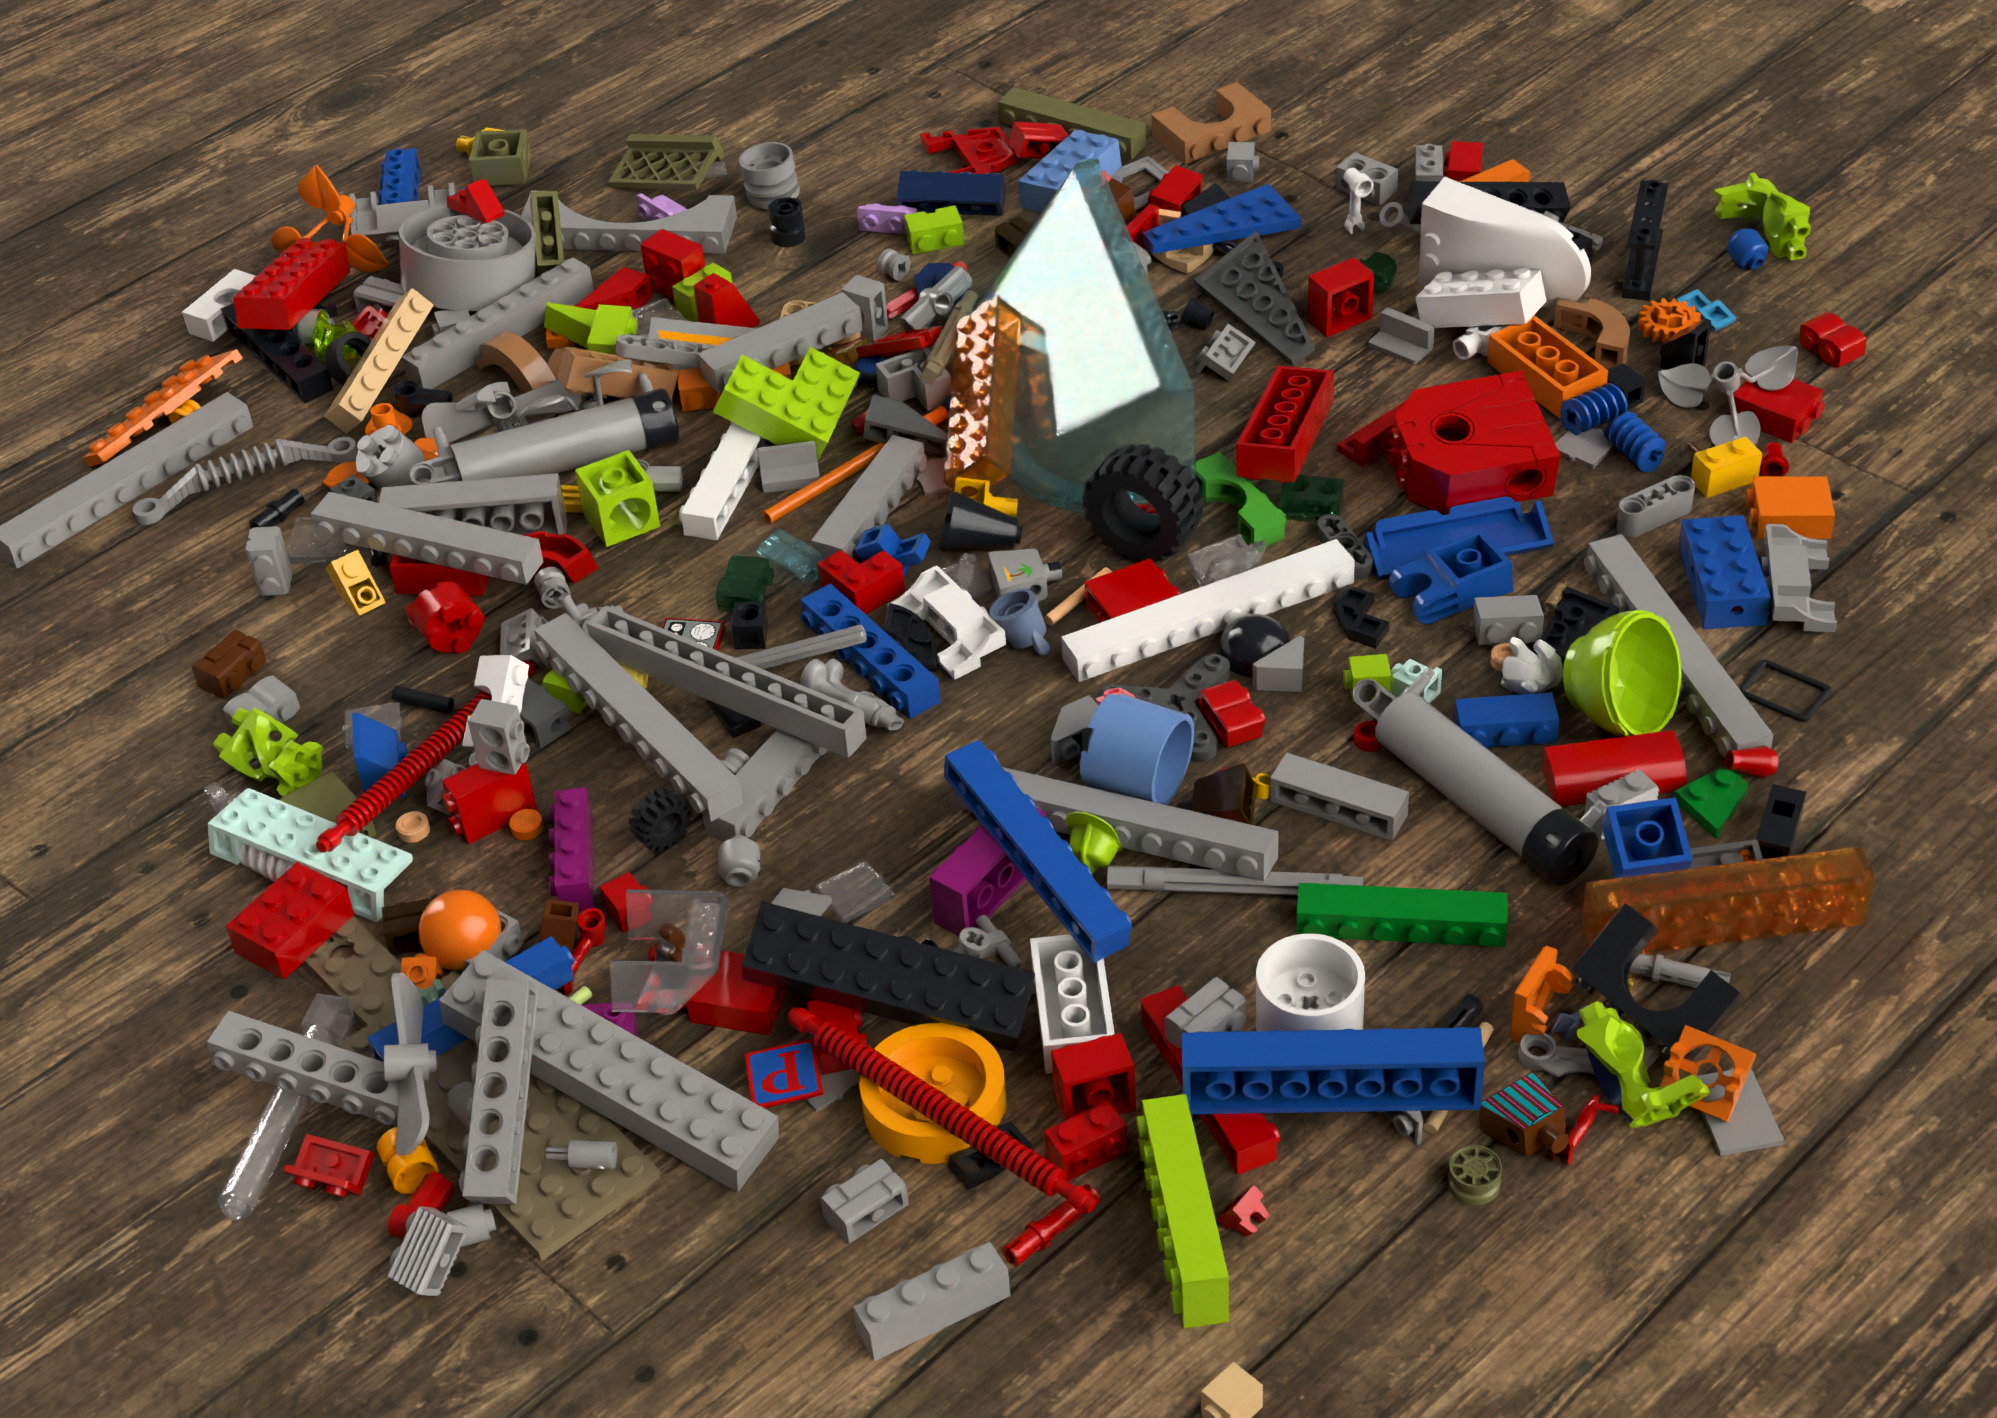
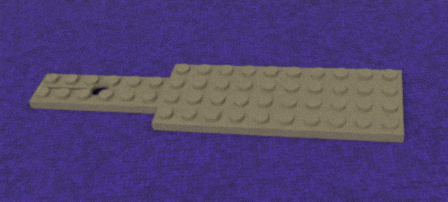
[302,916,661,1261]

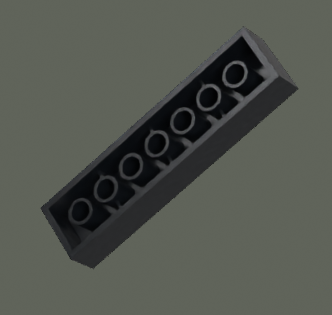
[742,901,1036,1052]

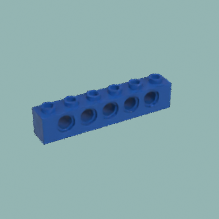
[800,583,941,719]

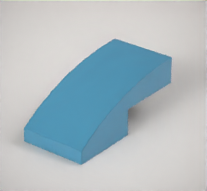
[1676,289,1737,332]

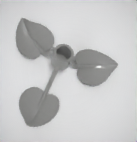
[1658,346,1798,446]
[518,359,632,421]

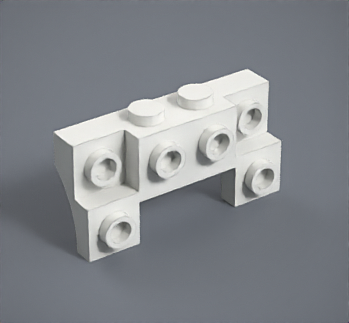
[887,566,1006,679]

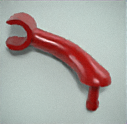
[1550,1095,1619,1164]

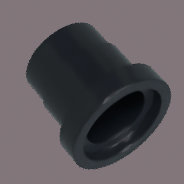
[1181,298,1214,329]

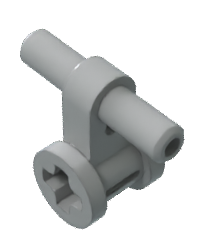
[954,915,1022,968]

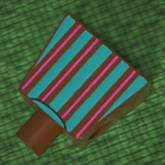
[1479,1071,1569,1156]

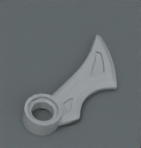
[1518,1033,1662,1077]

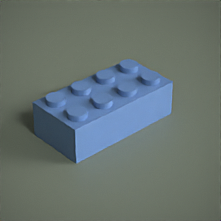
[1018,130,1122,218]

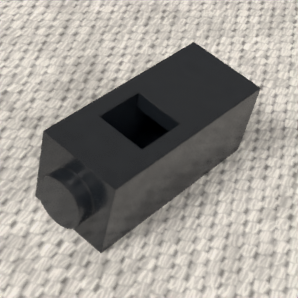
[1756,784,1806,871]

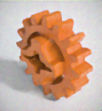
[1638,298,1701,343]

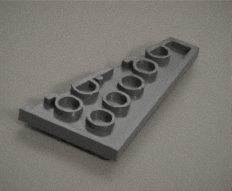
[1194,231,1315,367]

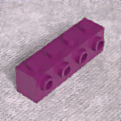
[549,787,595,911]

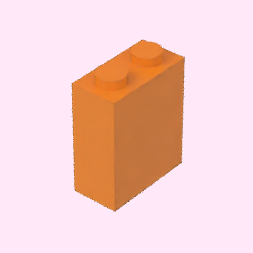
[1746,476,1835,539]

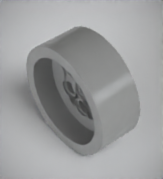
[399,205,536,311]

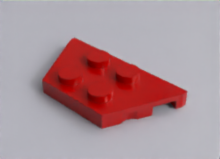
[849,325,942,358]

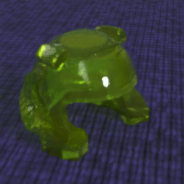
[313,310,360,364]

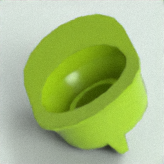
[1066,811,1123,874]

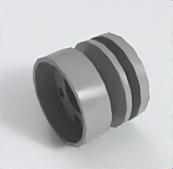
[739,142,800,209]

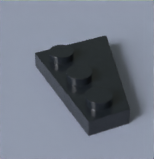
[1540,586,1619,666]

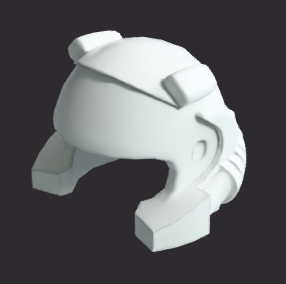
[1501,637,1563,695]

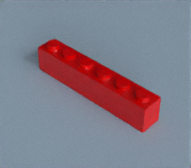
[1140,985,1280,1175]

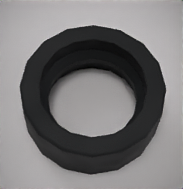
[325,332,371,385]

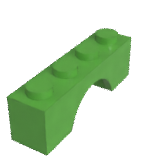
[1190,452,1286,551]

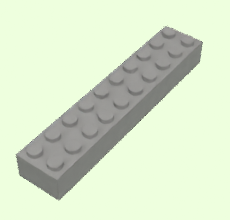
[439,950,779,1192]

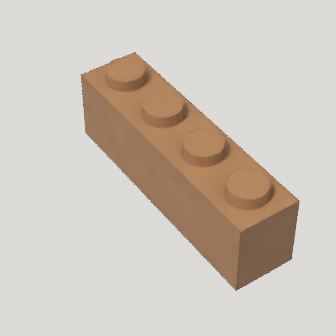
[557,347,679,401]

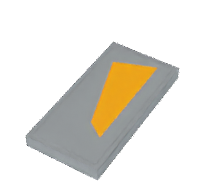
[649,317,757,370]

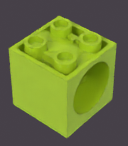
[575,450,660,547]

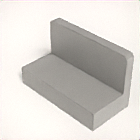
[1369,307,1435,365]
[758,441,820,493]

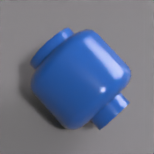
[1727,228,1769,269]

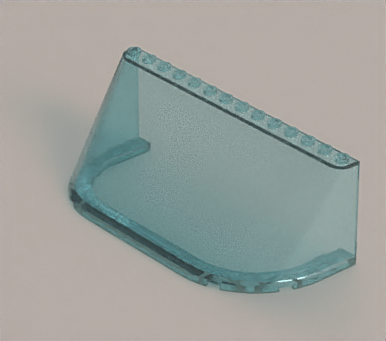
[963,159,1196,512]

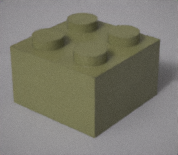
[469,129,531,187]

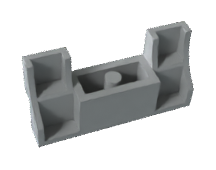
[1760,524,1837,632]

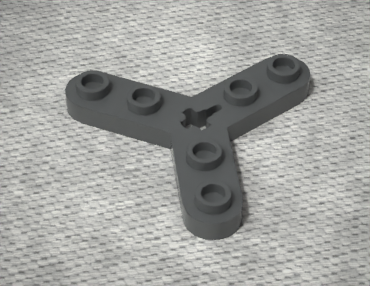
[1097,654,1230,762]

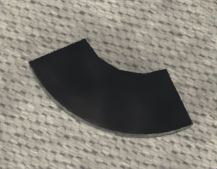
[883,603,938,672]

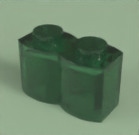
[715,554,774,612]

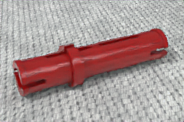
[1002,1184,1100,1267]

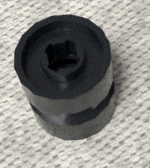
[768,197,806,247]

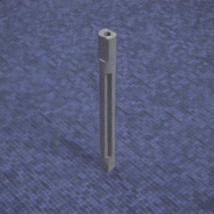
[1107,865,1363,896]

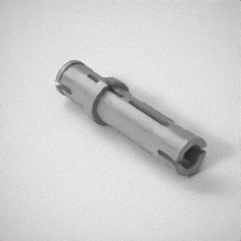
[1629,953,1731,988]

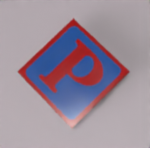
[745,1038,824,1108]

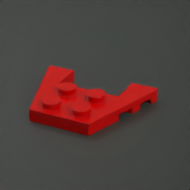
[920,127,1019,174]

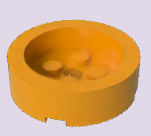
[859,1023,1007,1164]

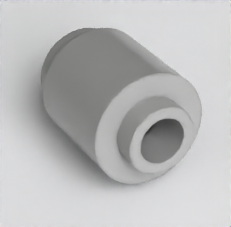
[447,1203,496,1247]

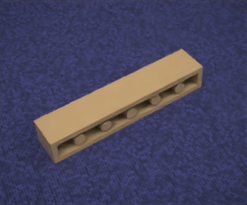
[324,288,434,434]

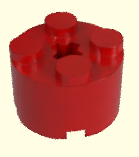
[411,582,485,653]

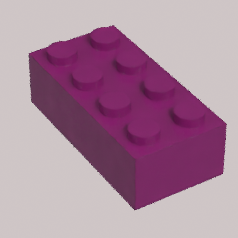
[929,807,1045,936]

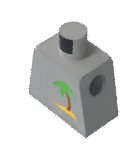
[988,549,1062,601]

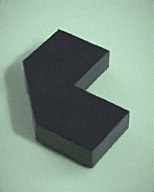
[1333,585,1390,649]

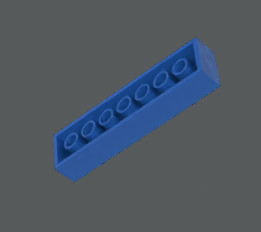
[1182,1027,1485,1114]

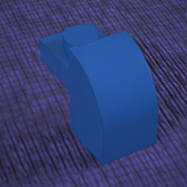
[855,523,931,577]

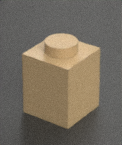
[1201,1361,1263,1418]

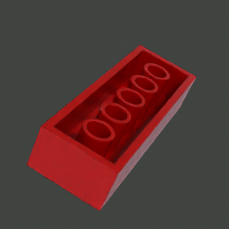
[233,238,350,330]
[1236,366,1334,483]

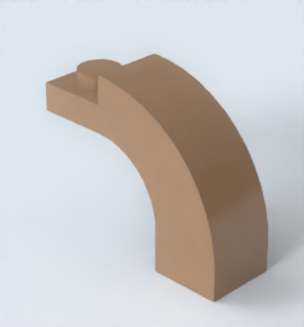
[1554,298,1630,369]
[474,331,556,394]

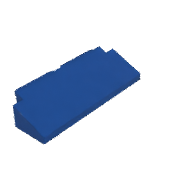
[1363,496,1554,580]

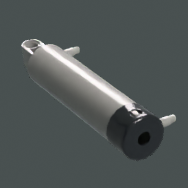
[409,373,679,485]
[1352,667,1607,886]

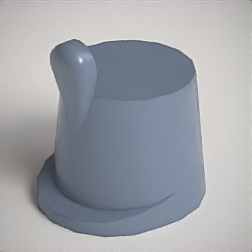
[990,588,1050,656]

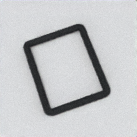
[1739,660,1832,722]

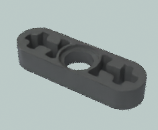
[1317,514,1373,579]

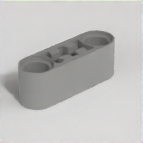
[1616,475,1695,537]

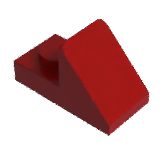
[447,179,505,223]

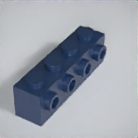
[896,170,1007,216]

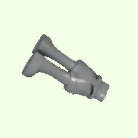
[800,658,904,730]

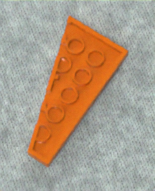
[82,349,243,467]

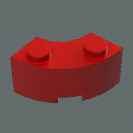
[523,531,599,584]

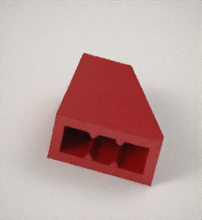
[693,273,760,328]

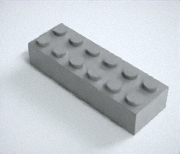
[379,473,567,555]

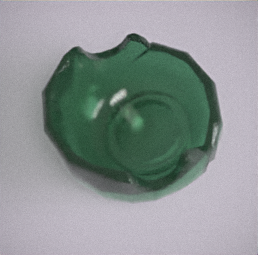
[1359,252,1398,294]

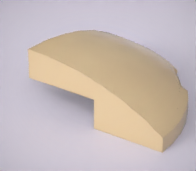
[1144,244,1214,273]

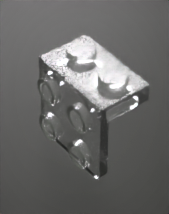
[1185,534,1267,587]

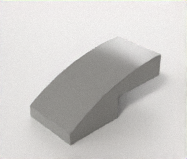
[456,382,510,412]

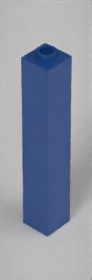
[367,936,574,1062]

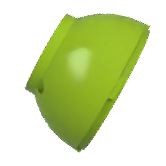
[1563,610,1681,737]

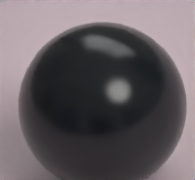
[1218,614,1291,677]

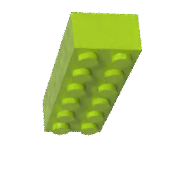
[1136,1094,1229,1329]

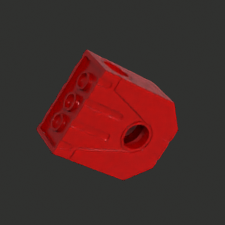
[1387,370,1561,515]

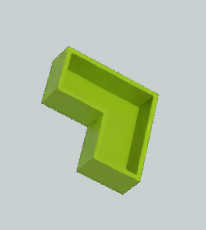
[713,347,860,460]

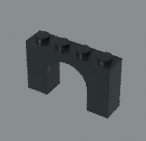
[1571,903,1744,1061]

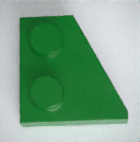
[1674,766,1749,839]

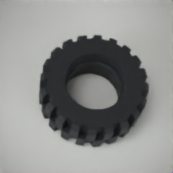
[1082,444,1203,562]

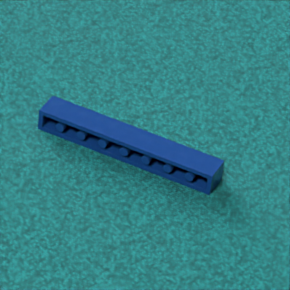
[944,740,1132,963]

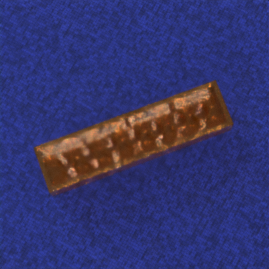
[943,295,1021,497]
[1581,847,1875,954]

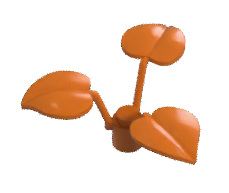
[271,165,390,272]
[322,403,450,488]

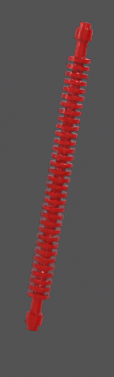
[316,660,536,853]
[788,1007,1097,1213]

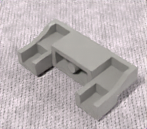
[349,182,456,246]

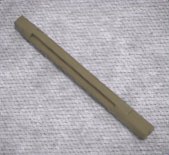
[920,290,978,385]

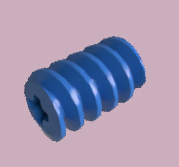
[1560,383,1628,435]
[1604,411,1666,472]

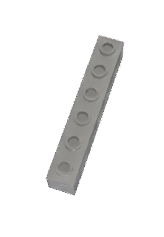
[459,979,539,1205]
[207,1011,400,1126]

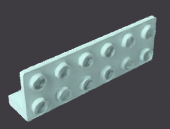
[208,788,413,922]

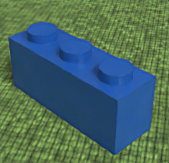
[1454,692,1559,748]

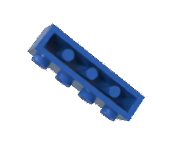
[378,148,421,205]

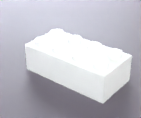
[1415,267,1546,328]
[1030,934,1115,1074]

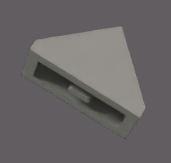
[1253,636,1304,692]

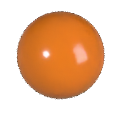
[419,889,502,971]

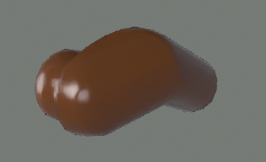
[659,923,692,965]

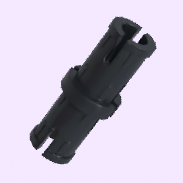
[249,488,305,529]

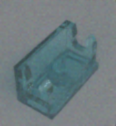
[756,528,823,587]

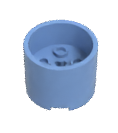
[1080,693,1194,805]

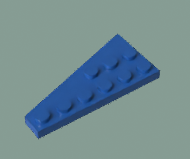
[1143,183,1302,254]

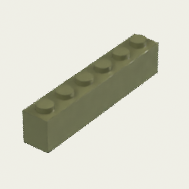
[998,87,1146,161]

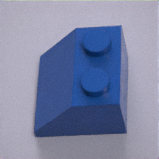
[351,713,408,798]

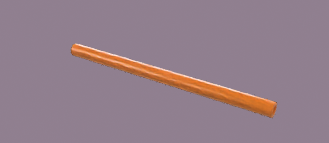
[762,406,949,524]

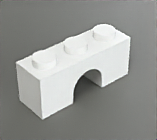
[182,269,256,342]
[462,655,529,752]

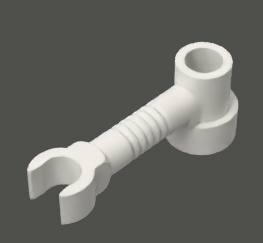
[1343,168,1374,235]

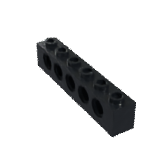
[1404,181,1571,224]
[221,303,334,403]

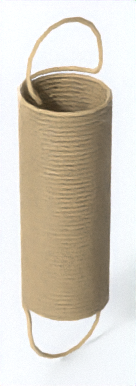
[1543,581,1567,615]

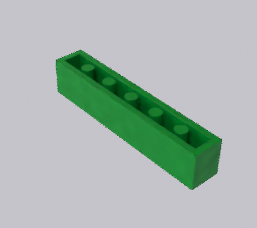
[1296,883,1508,947]

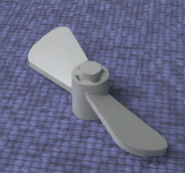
[422,380,581,444]
[384,973,436,1155]

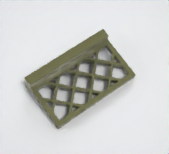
[608,134,725,190]

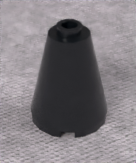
[939,491,1023,550]

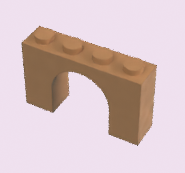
[1152,82,1271,164]

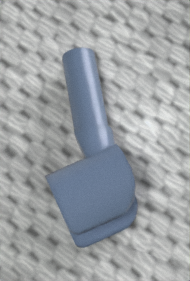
[1551,1005,1586,1042]

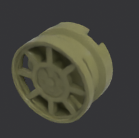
[1447,1145,1502,1205]

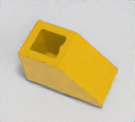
[325,550,386,617]

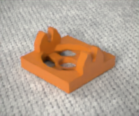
[1510,945,1575,1043]
[1660,1025,1757,1123]

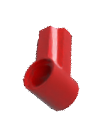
[388,1171,455,1239]

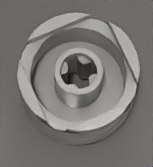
[356,425,424,490]

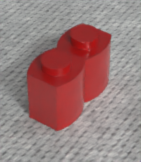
[1799,312,1867,368]
[1199,680,1266,748]

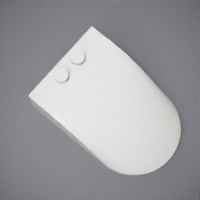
[1418,177,1591,308]

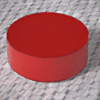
[1353,721,1383,752]

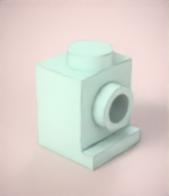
[1391,659,1442,703]

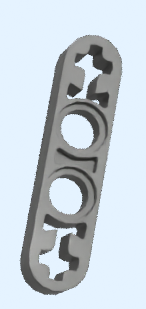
[615,334,717,367]

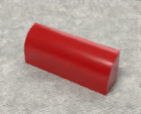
[1542,730,1687,807]

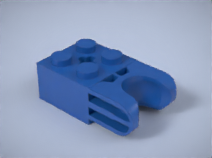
[1389,530,1513,624]

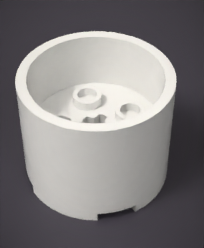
[1256,934,1365,1031]

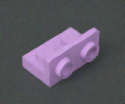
[636,193,687,221]
[857,203,917,234]

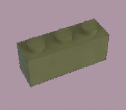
[530,191,564,277]

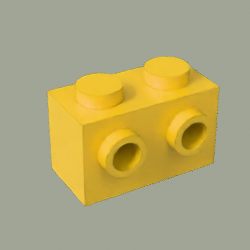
[1691,436,1762,498]

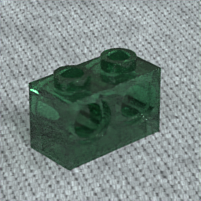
[1280,475,1344,523]

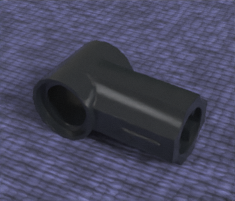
[394,381,453,418]

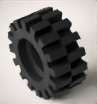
[629,788,693,852]

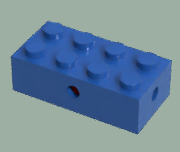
[1678,515,1771,629]

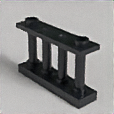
[1622,180,1669,301]

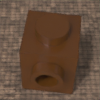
[539,899,579,954]

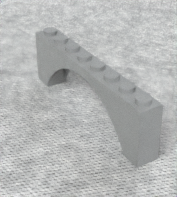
[521,191,737,254]

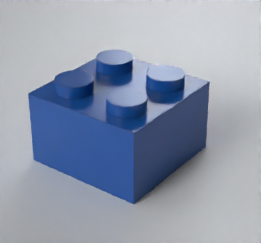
[1602,797,1693,887]

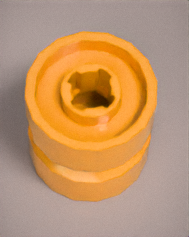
[376,1126,439,1195]

